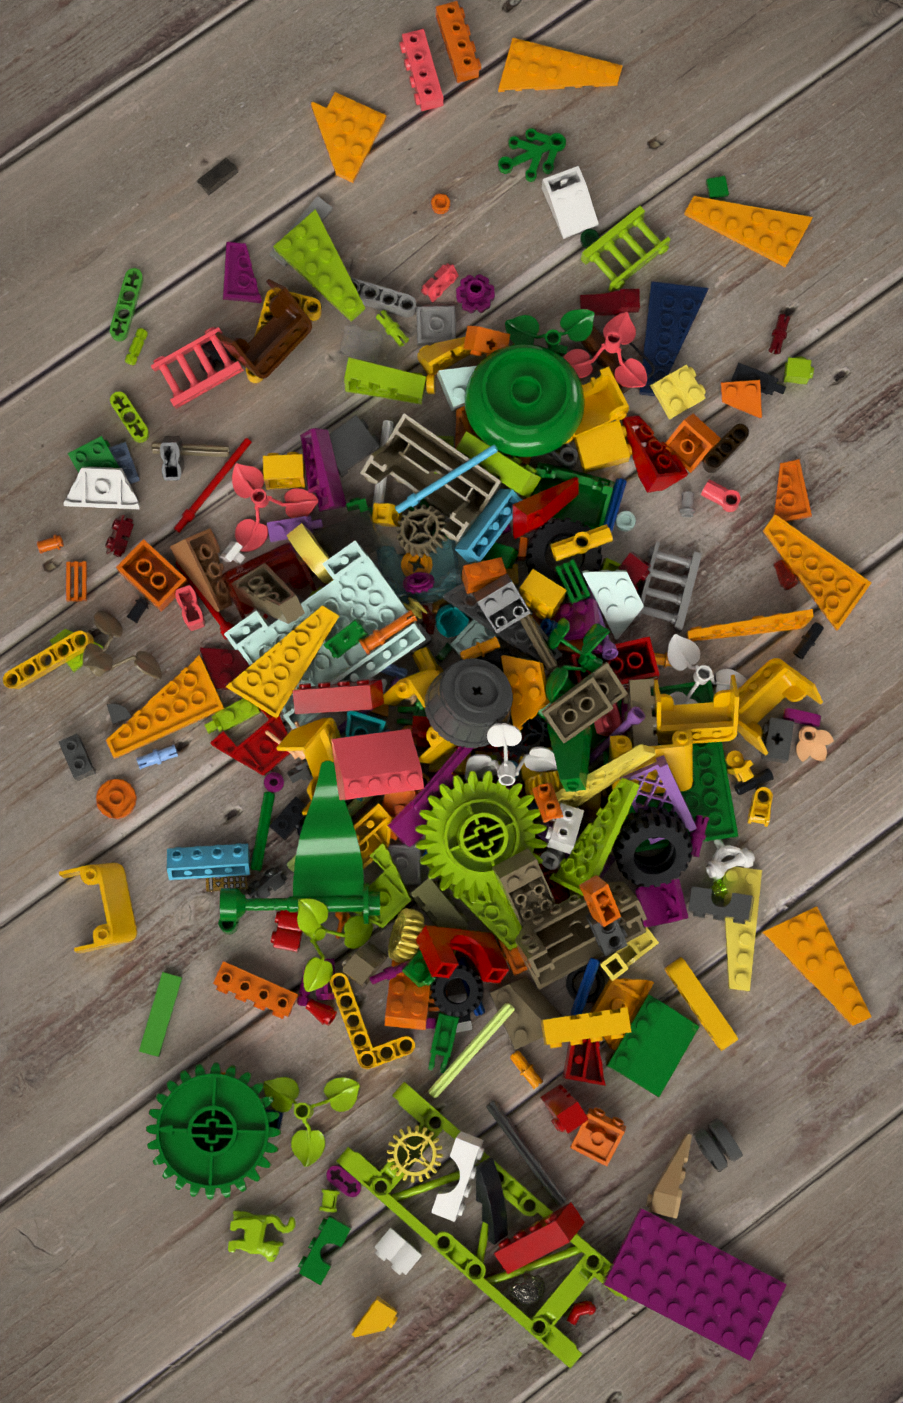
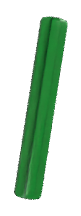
[250,792,275,871]

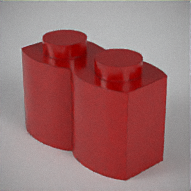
[271,910,303,953]

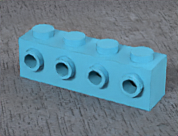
[454,489,522,563]
[167,843,250,880]

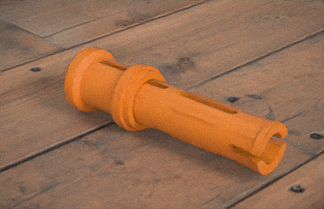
[359,609,417,655]

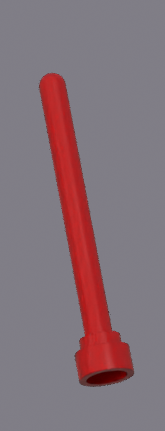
[175,561,234,640]

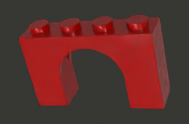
[416,925,509,983]

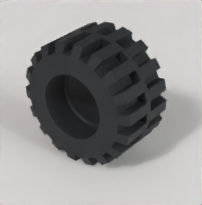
[431,965,484,1017]

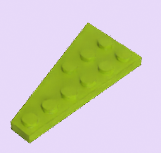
[549,777,640,896]

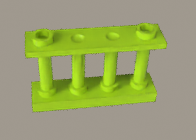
[581,206,671,292]

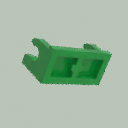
[481,542,519,569]
[323,619,369,659]

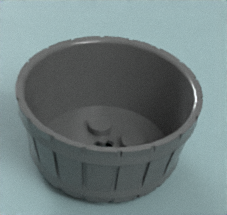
[425,659,513,748]

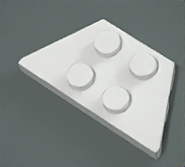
[64,467,140,509]

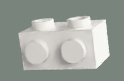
[545,803,584,854]

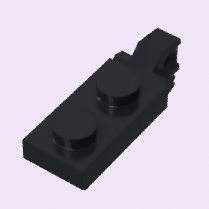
[731,362,786,395]

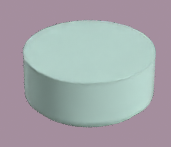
[616,511,636,532]

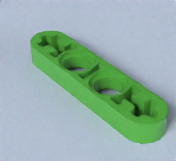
[110,268,143,342]

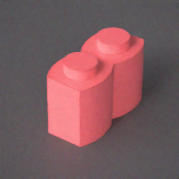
[175,585,205,631]

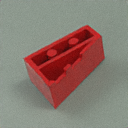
[563,1038,606,1086]

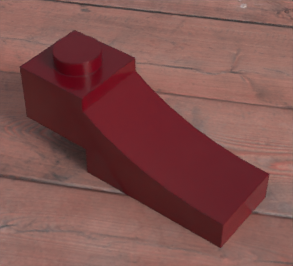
[580,289,640,316]

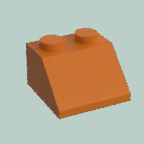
[665,413,721,473]

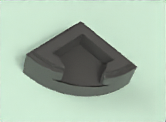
[107,704,132,724]

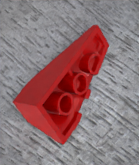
[622,416,688,493]

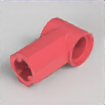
[701,479,741,512]

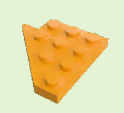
[311,92,386,183]

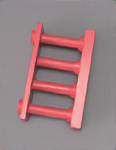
[151,327,244,409]

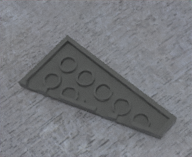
[443,583,562,669]

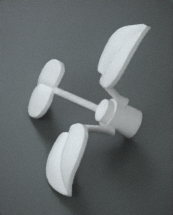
[667,634,747,705]
[465,723,558,786]

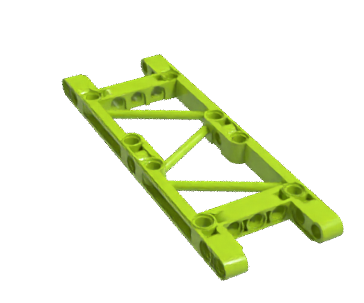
[336,1082,629,1369]

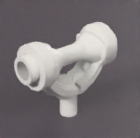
[706,839,755,880]

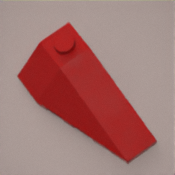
[512,477,579,539]

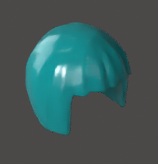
[435,604,469,638]

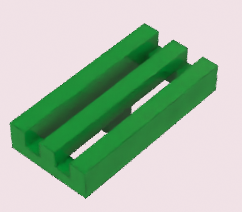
[555,559,590,604]

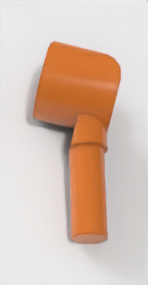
[335,912,351,939]

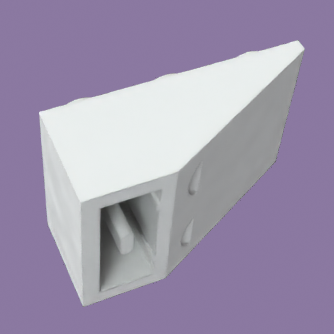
[542,166,599,239]

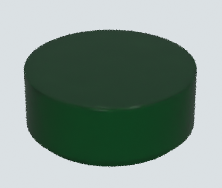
[580,229,600,249]
[435,642,453,662]

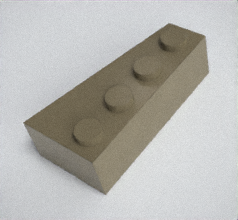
[231,563,305,624]
[623,679,658,748]
[341,942,388,988]

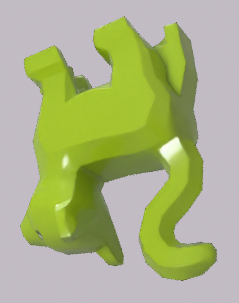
[228,1210,296,1262]

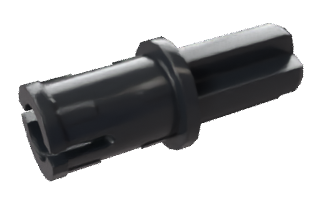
[793,622,824,660]
[734,768,774,795]

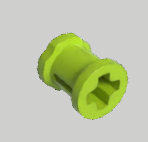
[319,1189,340,1212]

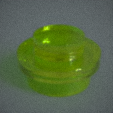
[711,879,729,899]

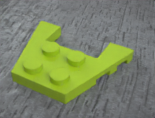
[354,842,412,928]

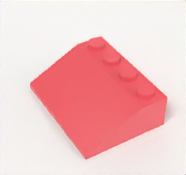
[331,729,424,800]

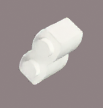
[375,1227,422,1275]

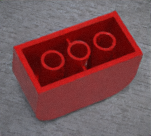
[570,636,660,690]

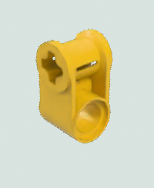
[747,787,773,827]

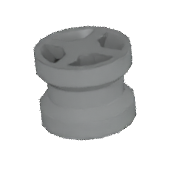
[540,847,565,870]

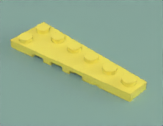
[555,744,656,808]
[722,867,762,991]

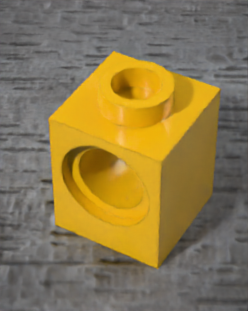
[371,503,403,527]

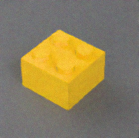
[263,452,305,489]
[519,569,567,620]

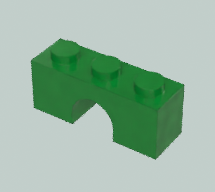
[298,1216,352,1285]

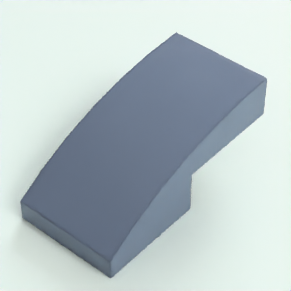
[109,442,140,484]

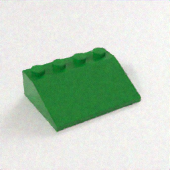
[606,994,699,1098]

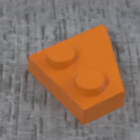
[721,380,762,418]

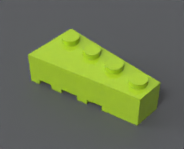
[344,357,426,405]
[456,431,541,497]

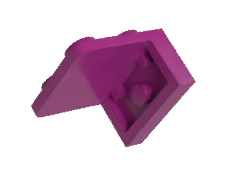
[635,879,689,928]

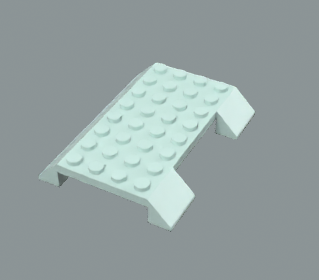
[224,540,426,729]

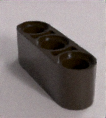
[703,424,749,473]

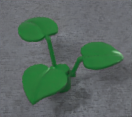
[505,309,595,352]
[545,618,611,703]

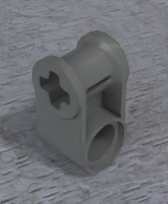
[547,443,577,469]

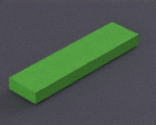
[139,972,182,1057]

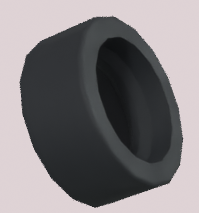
[566,964,605,1003]

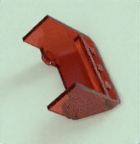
[222,543,317,620]

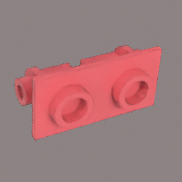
[421,263,459,303]

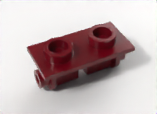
[105,515,134,557]

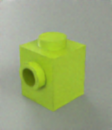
[783,356,814,385]

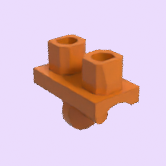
[532,783,563,823]

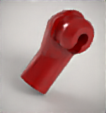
[566,1300,596,1326]

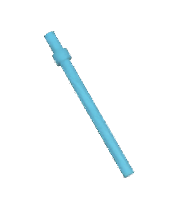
[395,445,498,513]

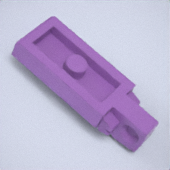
[267,515,323,542]

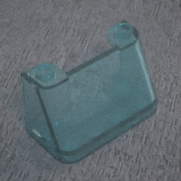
[376,538,461,605]

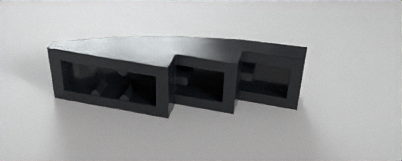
[476,1157,508,1245]

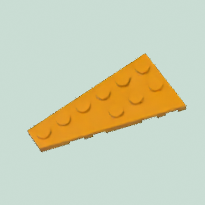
[686,609,814,642]
[106,655,224,759]

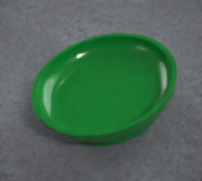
[464,344,585,457]

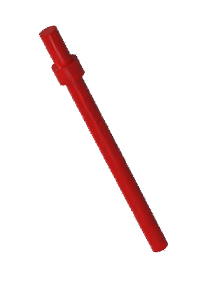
[173,438,252,533]

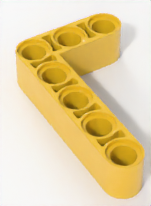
[246,289,322,383]
[330,973,415,1069]

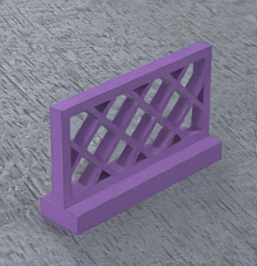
[620,755,697,844]

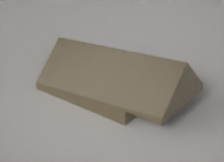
[542,662,628,743]

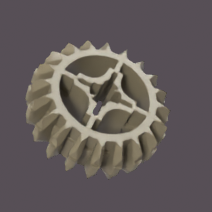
[396,504,448,558]

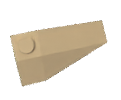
[646,1134,692,1219]

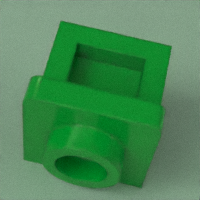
[346,497,373,527]

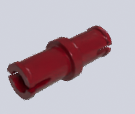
[768,314,791,355]

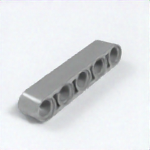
[350,277,416,318]

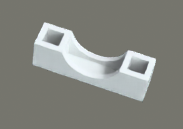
[431,1132,485,1222]

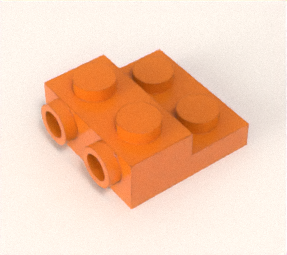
[570,1107,626,1166]

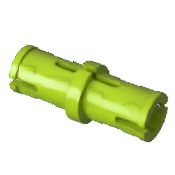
[376,310,409,347]

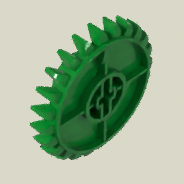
[146,1062,281,1200]

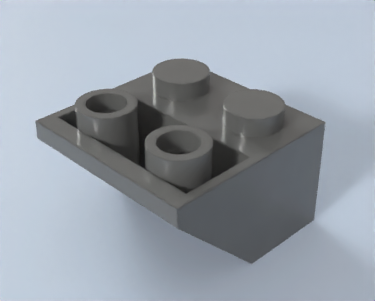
[473,573,531,634]

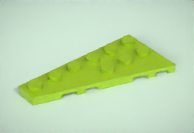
[273,209,365,322]
[420,837,522,951]

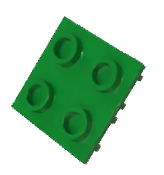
[67,436,120,473]

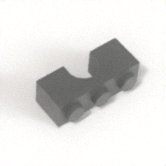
[688,886,754,924]

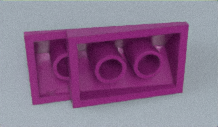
[300,428,347,512]
[387,774,454,847]

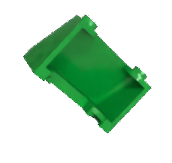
[530,462,614,530]

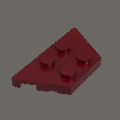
[200,647,250,690]

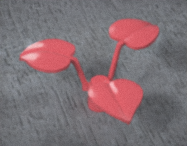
[563,312,647,388]
[232,463,318,552]

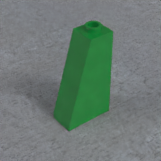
[547,723,592,792]

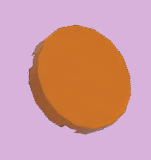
[96,779,137,819]

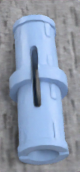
[136,744,178,770]

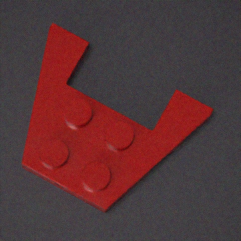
[210,707,290,777]

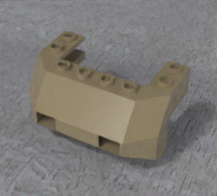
[360,413,501,542]
[515,882,647,990]

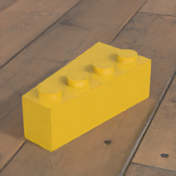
[541,1007,631,1048]

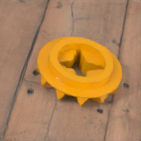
[401,552,433,577]

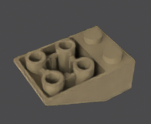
[492,848,556,925]

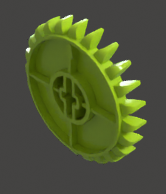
[415,771,547,903]

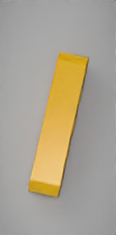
[3,631,94,689]
[664,957,738,1051]

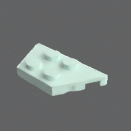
[582,570,644,639]

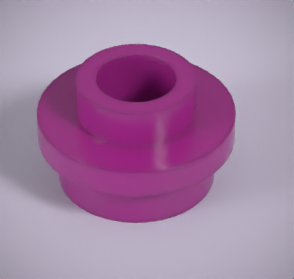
[264,772,284,793]

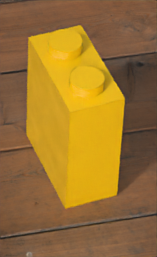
[573,420,632,473]

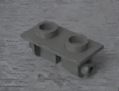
[246,866,288,898]

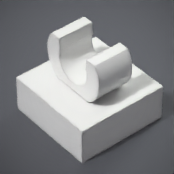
[219,541,245,564]

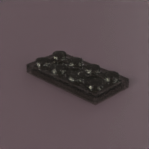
[304,510,383,577]

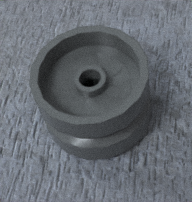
[693,1118,743,1172]

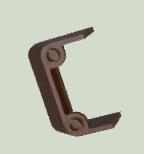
[215,279,312,379]

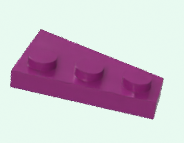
[223,242,262,303]

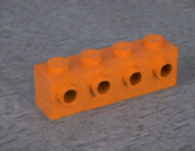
[435,1,482,83]
[213,961,299,1019]

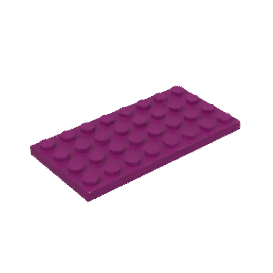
[602,1208,787,1361]

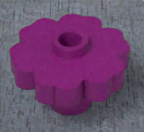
[456,274,495,314]

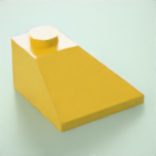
[352,1296,398,1337]

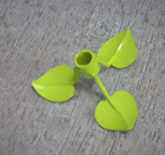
[297,898,373,992]
[264,1077,360,1167]

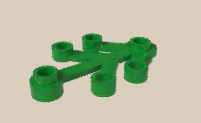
[498,128,566,182]

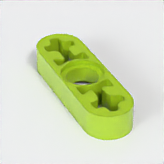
[110,392,149,443]

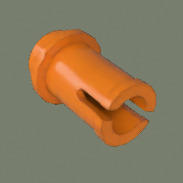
[37,534,64,554]

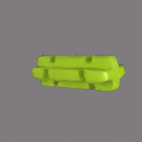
[125,328,148,366]

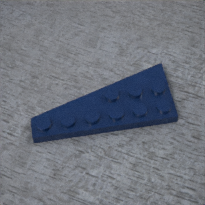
[639,281,709,396]

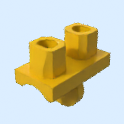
[726,750,754,782]

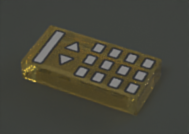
[206,875,248,892]

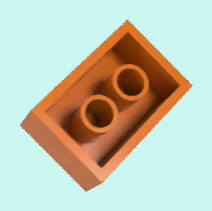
[116,539,189,612]
[385,960,431,1030]

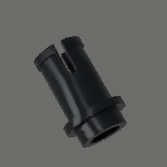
[126,597,150,623]

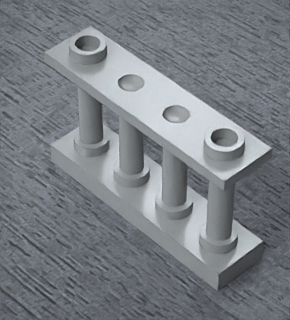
[635,541,702,632]

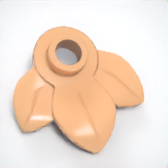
[796,725,834,762]

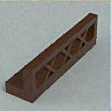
[581,325,631,394]

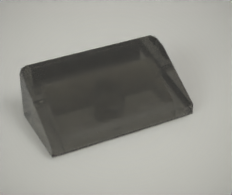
[197,158,238,195]

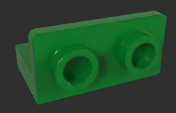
[402,949,436,987]

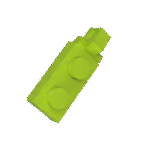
[204,698,260,734]

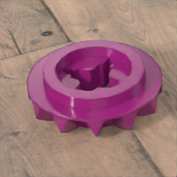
[403,572,435,594]

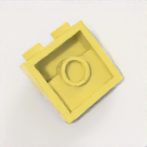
[650,364,706,419]

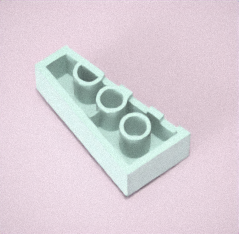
[437,366,476,411]

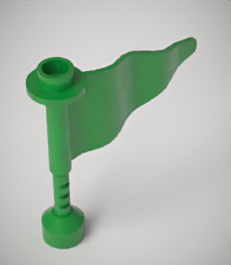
[220,761,380,924]

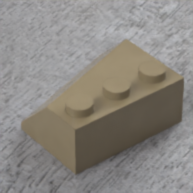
[490,977,563,1050]

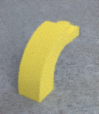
[286,523,333,584]
[600,927,659,981]

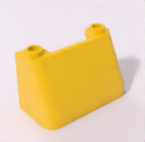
[565,367,629,444]
[608,729,693,795]

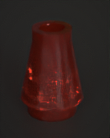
[773,560,799,590]

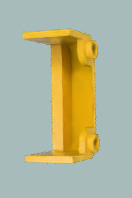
[737,658,823,756]
[383,668,457,765]
[653,675,739,745]
[276,717,341,815]
[59,863,138,954]

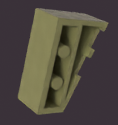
[411,878,469,930]

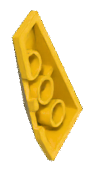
[417,336,470,375]

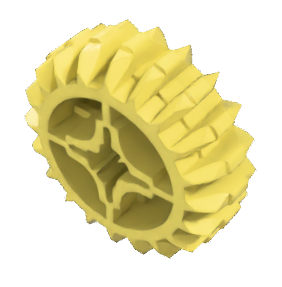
[388,908,425,963]
[387,1125,443,1183]

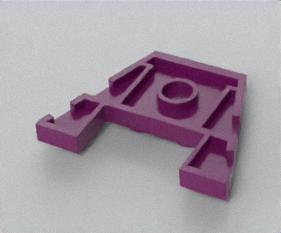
[554,598,603,654]

